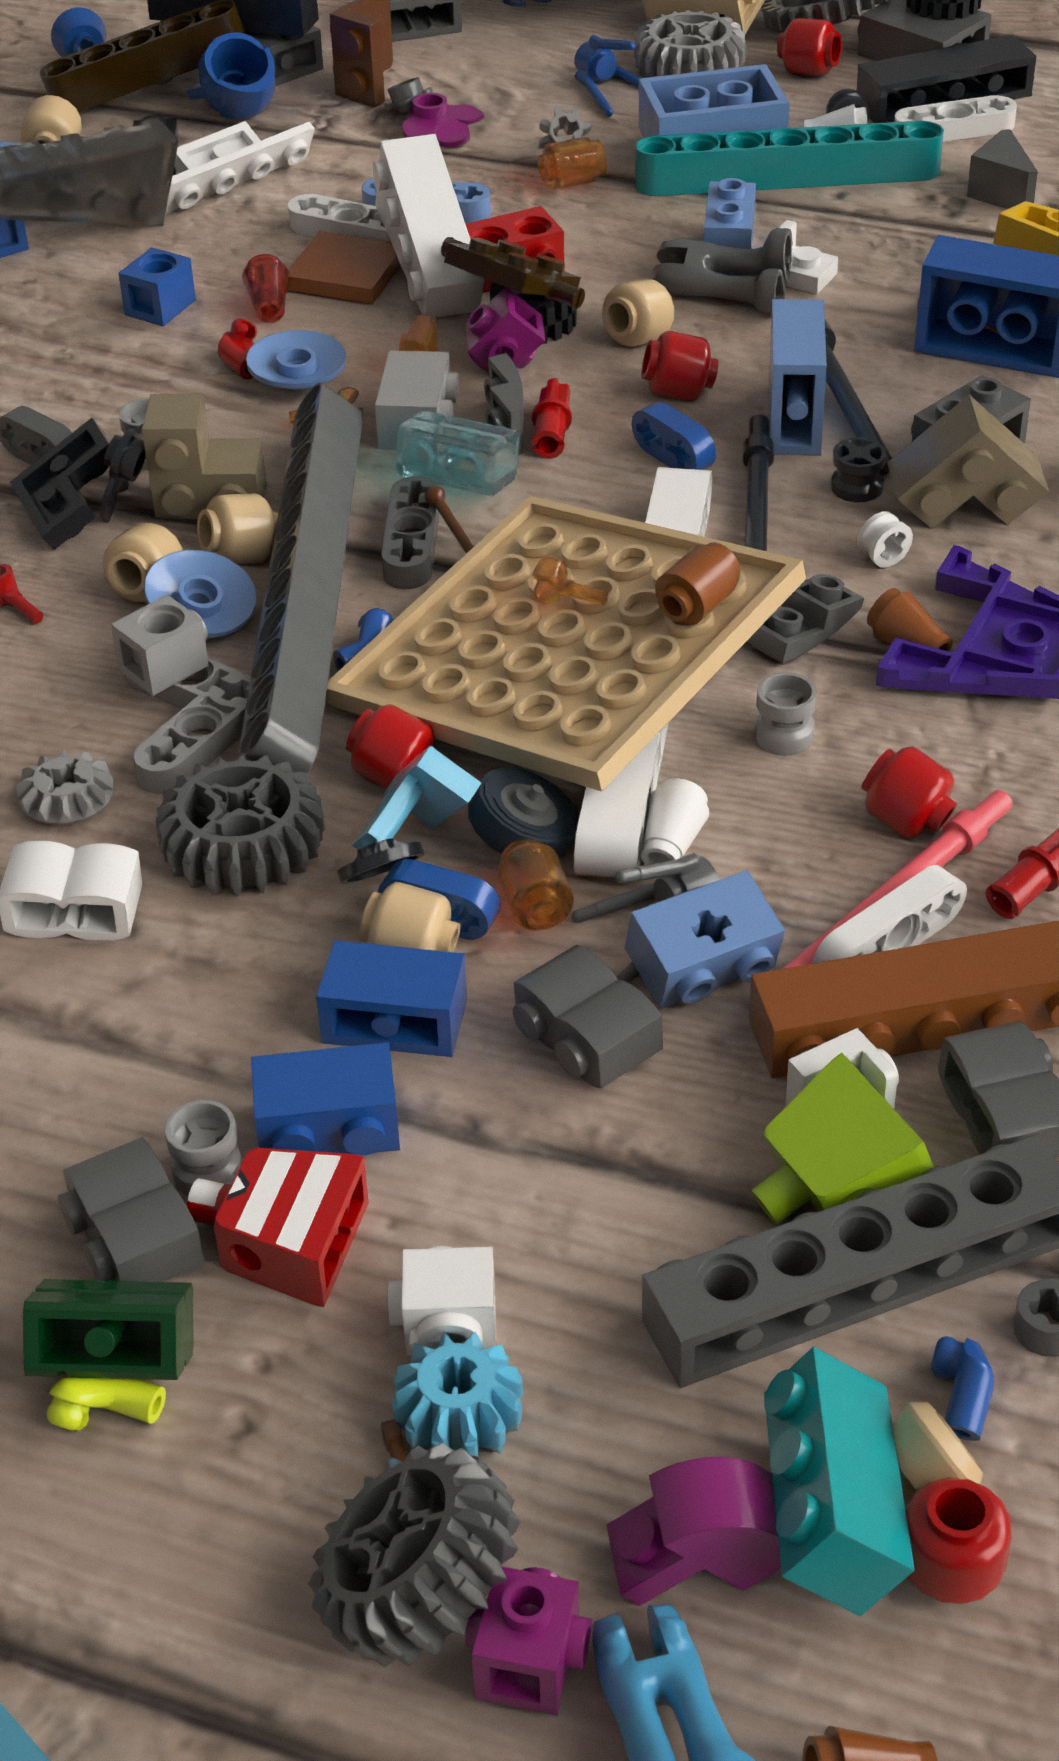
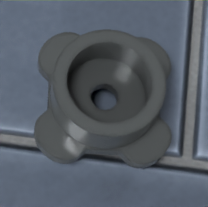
[384,77,433,113]

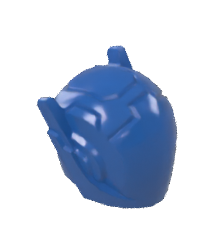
[186,32,275,121]

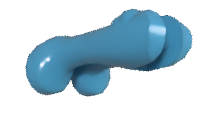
[592,1604,756,1761]

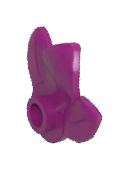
[402,93,484,147]

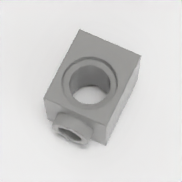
[111,595,209,696]

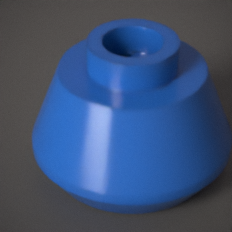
[51,7,107,57]

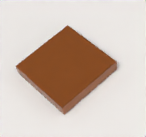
[284,231,401,304]

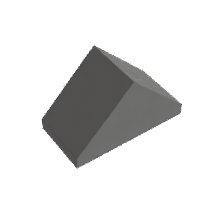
[967,129,1038,209]

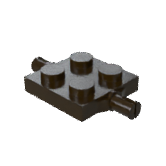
[441,237,585,309]

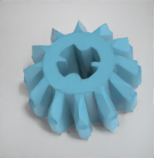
[392,1331,523,1457]

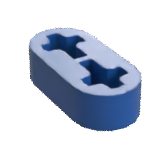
[631,401,716,470]
[378,859,501,940]

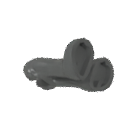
[653,228,793,314]

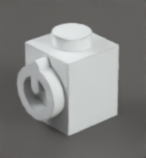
[388,1246,496,1356]

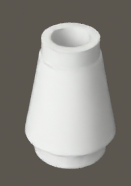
[641,778,709,865]

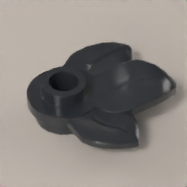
[99,424,146,522]

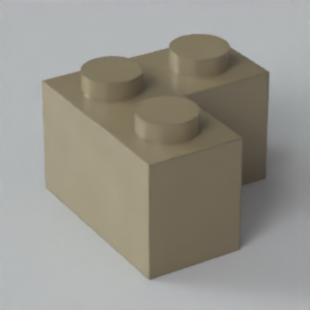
[142,393,267,519]
[887,395,1050,529]

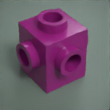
[466,287,545,371]
[465,1566,592,1716]

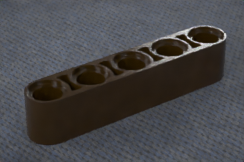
[40,0,246,112]

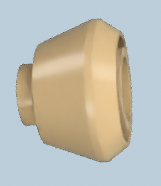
[893,1402,983,1504]

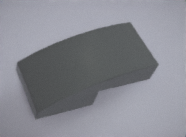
[484,353,524,456]
[746,574,864,664]

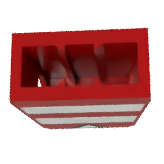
[187,1148,369,1307]

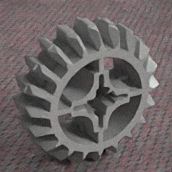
[634,9,747,78]

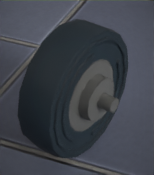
[468,767,578,865]

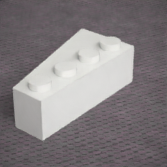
[372,134,484,320]

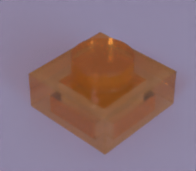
[399,315,438,352]

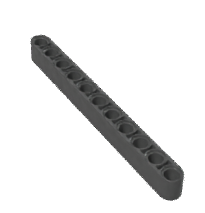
[239,383,363,774]

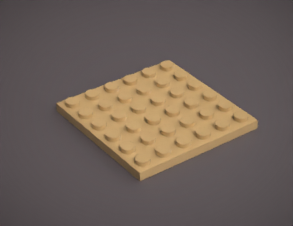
[326,496,806,792]

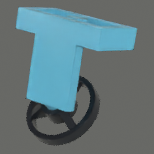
[337,746,481,884]

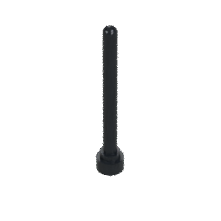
[825,320,892,475]

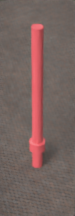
[782,790,1012,969]

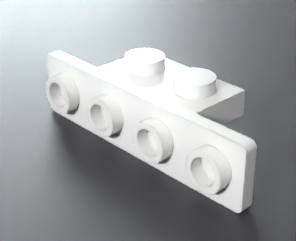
[159,121,315,214]

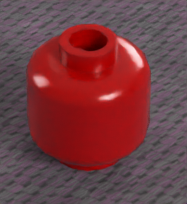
[777,18,842,77]
[641,331,718,402]
[345,704,434,790]
[861,746,957,839]
[906,1477,1012,1604]

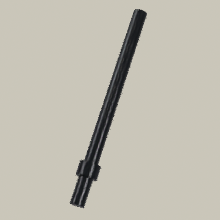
[743,414,774,551]

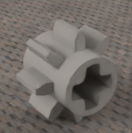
[538,106,592,165]

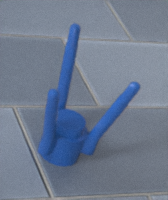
[574,35,641,117]

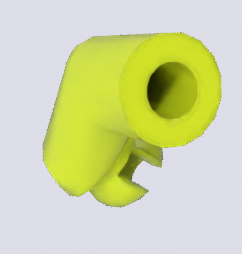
[46,1377,166,1431]

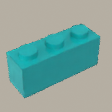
[764,1346,915,1616]

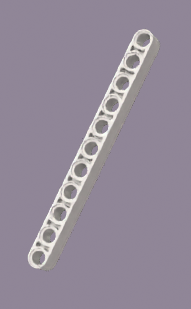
[574,467,712,878]

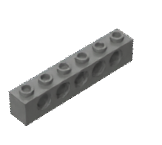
[642,1135,1059,1388]

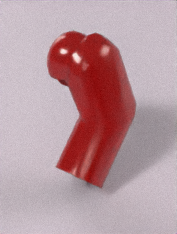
[217,319,257,380]

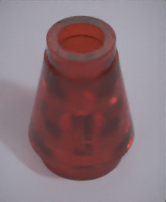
[242,254,289,323]

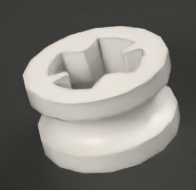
[857,511,913,568]

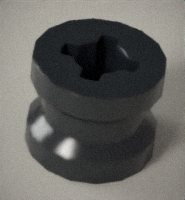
[831,437,886,503]

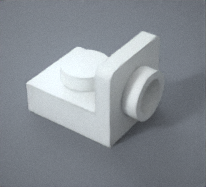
[779,220,838,295]
[785,1028,899,1109]

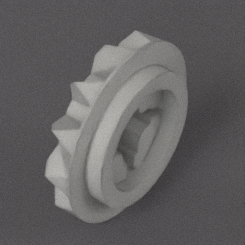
[15,750,114,824]

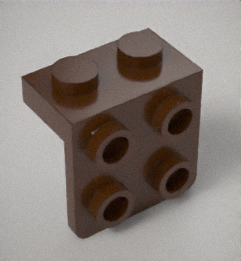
[330,0,393,107]

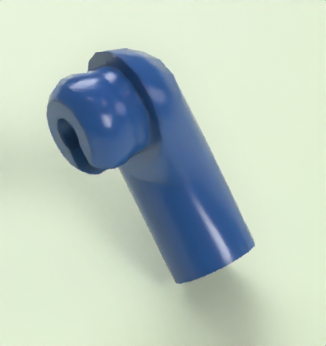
[333,608,394,671]

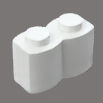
[0,841,143,941]

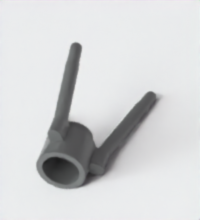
[571,853,719,983]

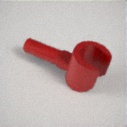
[0,564,43,624]

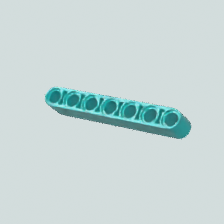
[635,121,944,196]

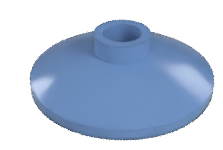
[246,330,346,390]
[144,550,256,638]

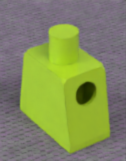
[751,1052,934,1225]

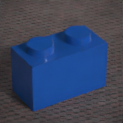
[316,940,467,1057]
[251,1042,400,1155]

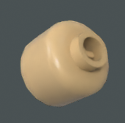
[20,95,81,149]
[602,279,674,347]
[197,493,278,564]
[102,523,183,602]
[359,882,460,952]

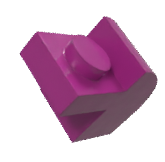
[606,1457,781,1606]

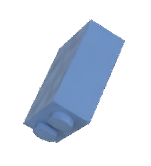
[768,299,827,455]

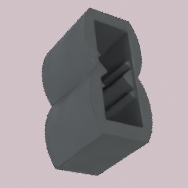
[513,945,663,1088]
[938,1021,1059,1158]
[58,1137,205,1282]

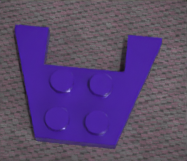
[876,545,1059,699]

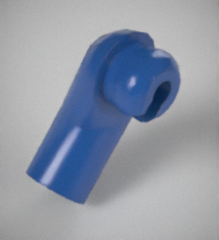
[931,1336,994,1441]

